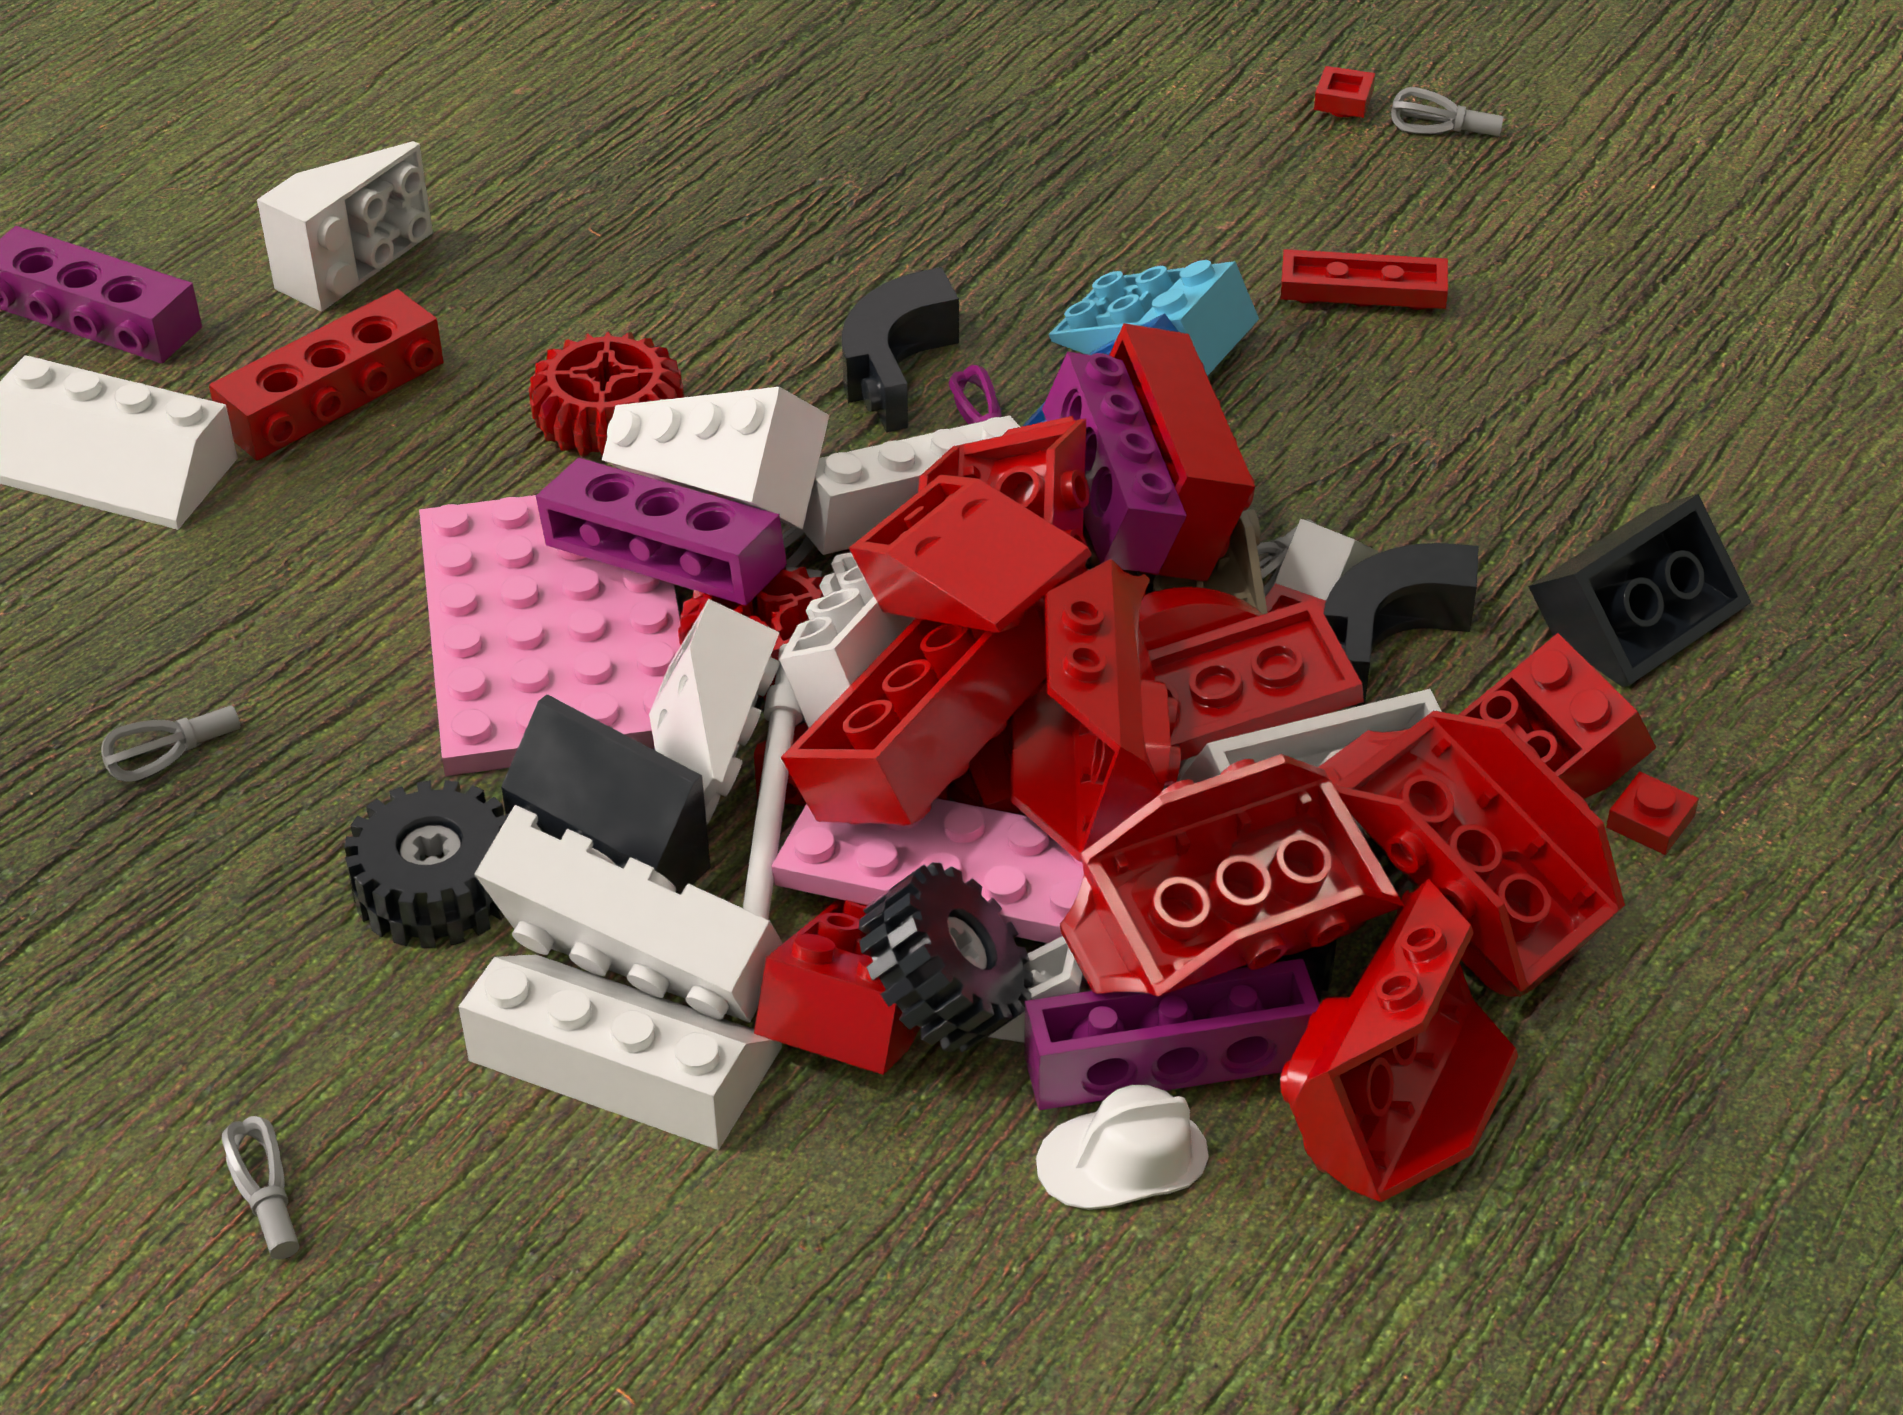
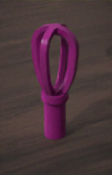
[948,365,1002,424]

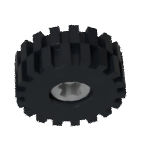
[344,780,509,948]
[859,862,1034,1052]

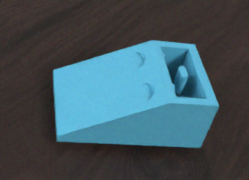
[1048,260,1259,376]

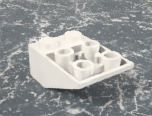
[257,141,433,312]
[649,599,780,824]

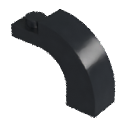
[842,267,959,433]
[1323,543,1479,707]

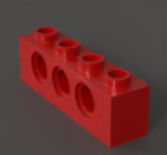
[209,289,444,461]

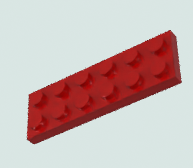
[967,598,1364,814]

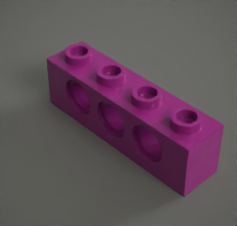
[0,226,202,364]
[1042,351,1186,574]
[536,457,787,605]
[1024,959,1319,1110]

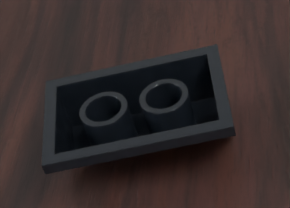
[1528,494,1751,687]
[501,694,711,895]

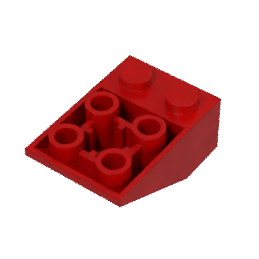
[849,475,1092,633]
[1458,633,1657,799]
[754,899,920,1075]

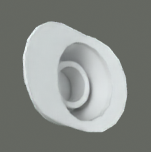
[1036,1085,1209,1210]

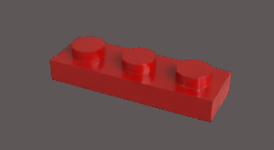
[1280,249,1448,310]

